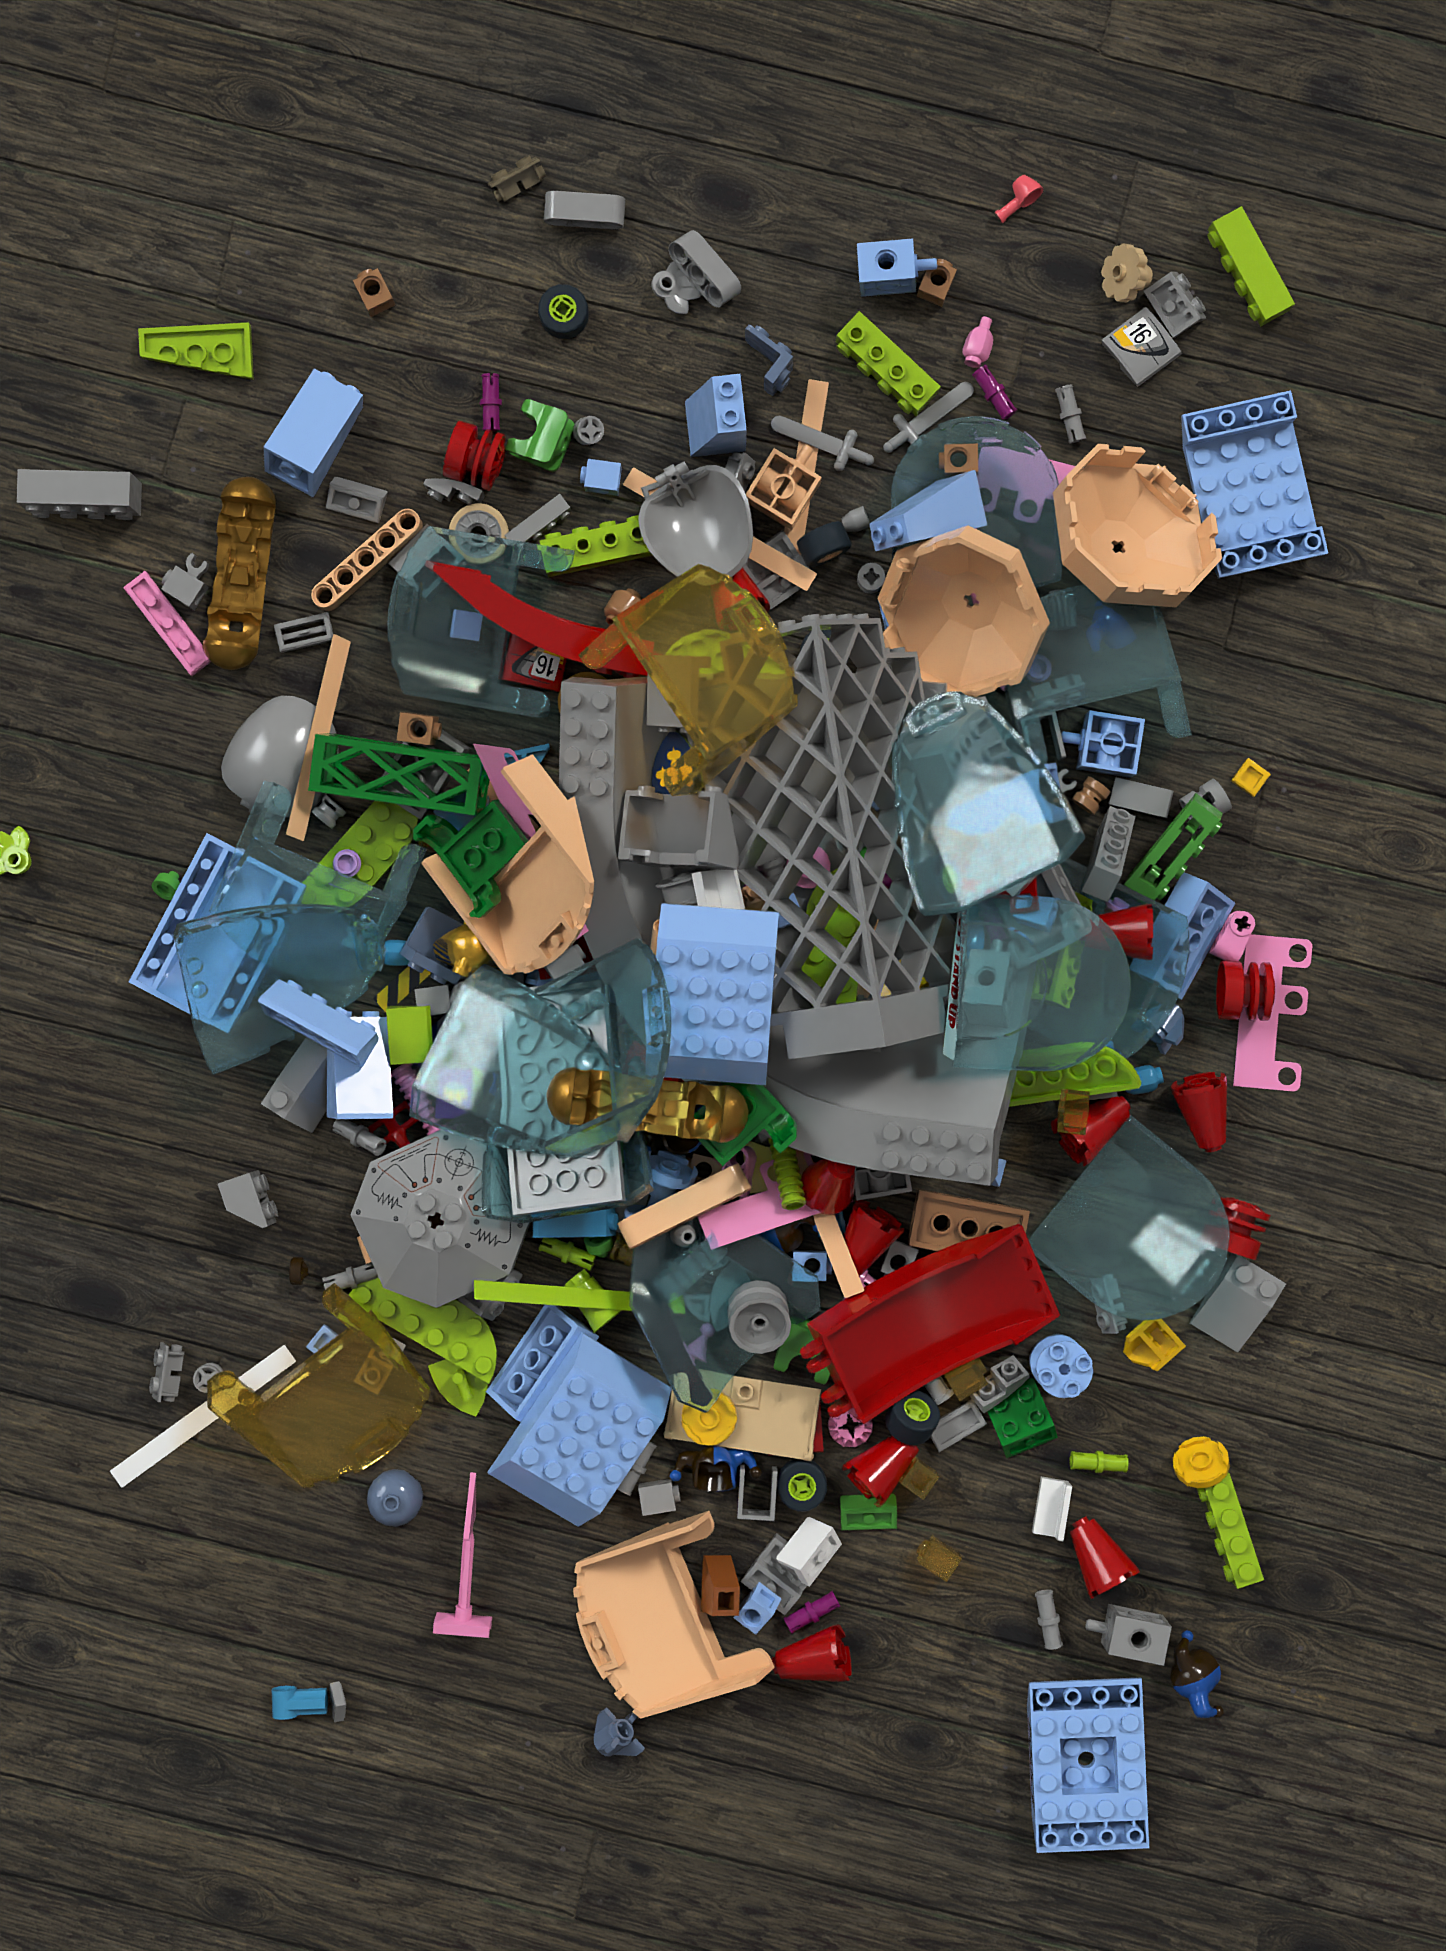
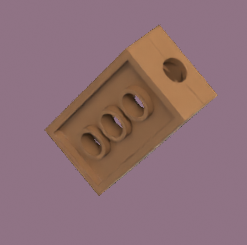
[907,1188,1030,1251]

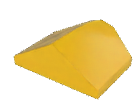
[1123,1311,1186,1371]

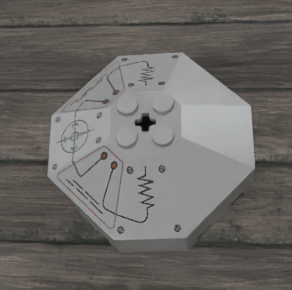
[351,1129,532,1308]

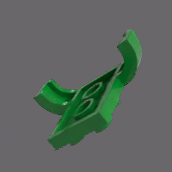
[413,799,529,918]
[694,1082,797,1166]

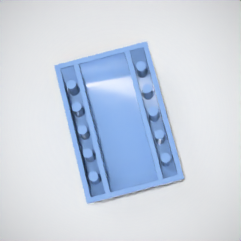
[129,833,307,1034]
[650,903,779,1085]
[488,1332,672,1527]

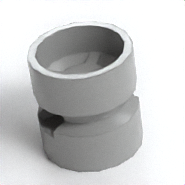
[1179,778,1232,829]

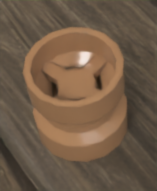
[1072,776,1111,815]

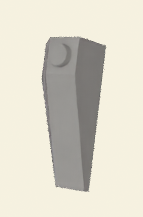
[261,1037,327,1133]

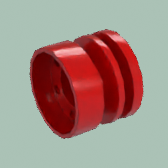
[443,420,506,491]
[1216,961,1275,1021]
[1199,1196,1271,1260]

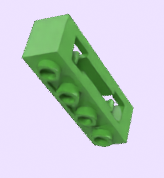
[1124,793,1223,904]

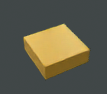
[1231,758,1271,797]

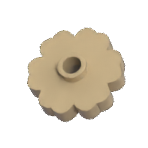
[1101,243,1153,303]

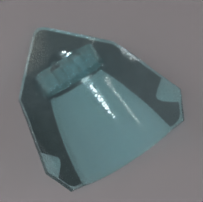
[629,1217,821,1413]

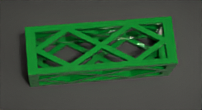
[308,733,490,816]

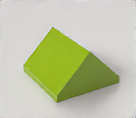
[386,1006,434,1065]

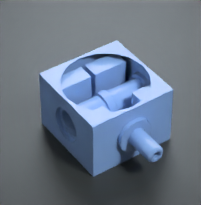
[857,239,937,297]
[1061,710,1145,778]

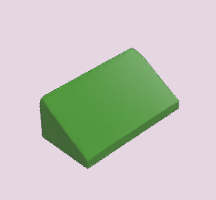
[840,1494,897,1530]

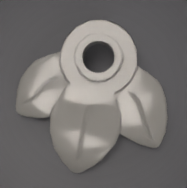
[651,261,702,314]

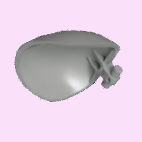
[638,461,753,586]
[221,696,339,819]

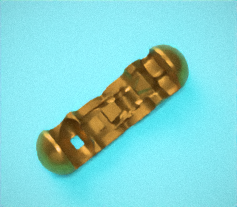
[202,477,276,670]
[546,1067,748,1143]

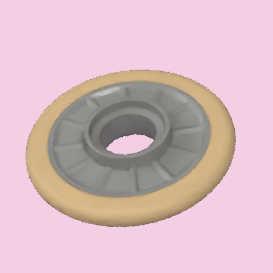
[448,503,509,565]

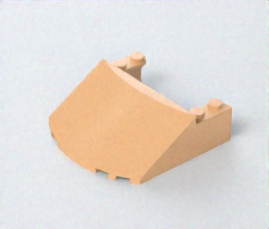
[422,754,594,975]
[573,1511,775,1719]

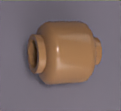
[604,588,645,631]

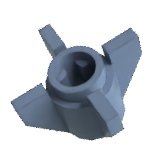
[1131,1002,1184,1055]
[594,1707,645,1756]

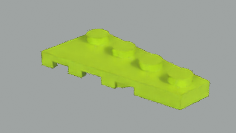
[138,322,254,380]

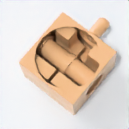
[746,445,822,530]

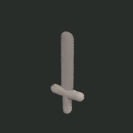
[883,382,974,453]
[771,416,874,471]

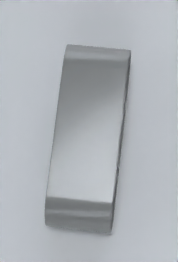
[544,191,625,229]
[668,230,741,307]

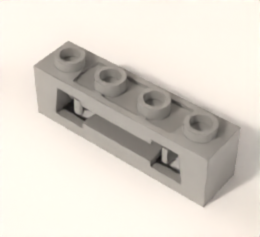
[1082,806,1136,902]

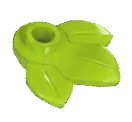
[0,826,31,875]

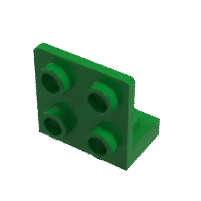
[987,1378,1058,1459]

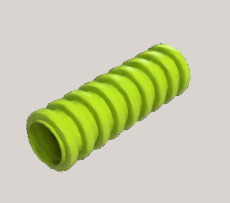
[768,1137,806,1210]

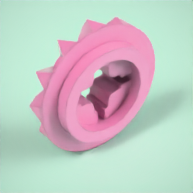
[828,1411,873,1447]

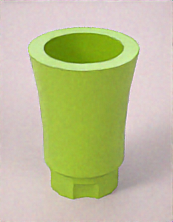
[564,1269,622,1333]

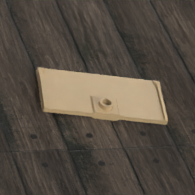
[663,1370,821,1462]

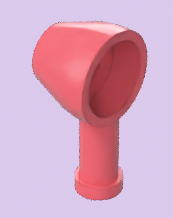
[994,175,1043,223]

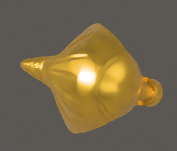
[433,924,501,978]

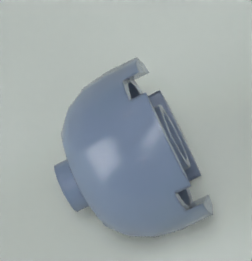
[367,1469,423,1527]

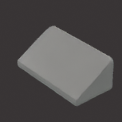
[326,477,388,523]

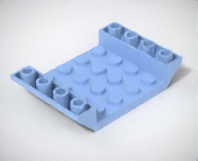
[1181,390,1328,579]

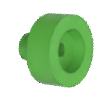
[152,871,180,900]
[584,1236,614,1258]

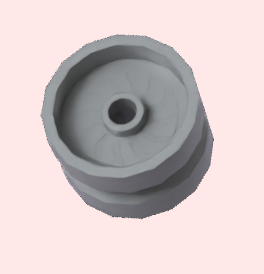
[727,1280,791,1354]

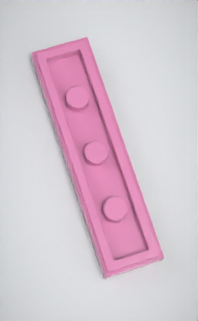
[123,571,211,676]

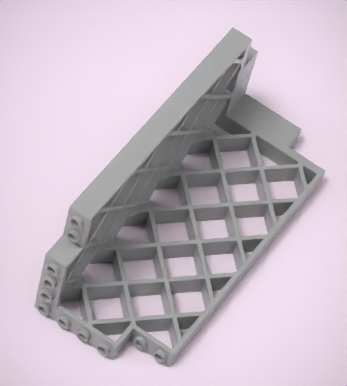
[687,613,968,1059]

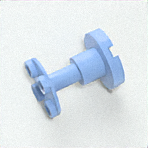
[624,1150,698,1218]
[1029,1334,1093,1398]

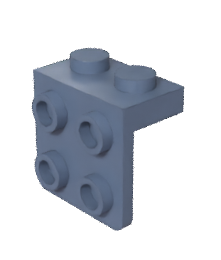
[745,324,793,396]
[399,907,464,985]

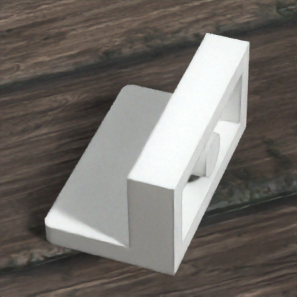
[692,869,745,909]
[1032,1476,1072,1542]
[776,1517,842,1587]

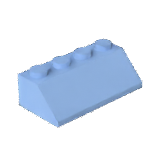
[1129,872,1235,1000]
[258,979,379,1068]
[486,1305,599,1422]

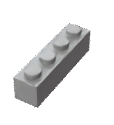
[505,494,571,552]

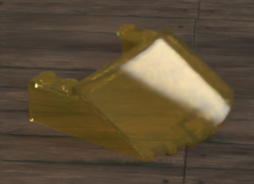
[579,564,798,797]
[207,1283,430,1488]

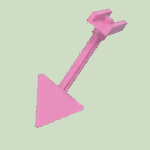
[433,1472,492,1638]

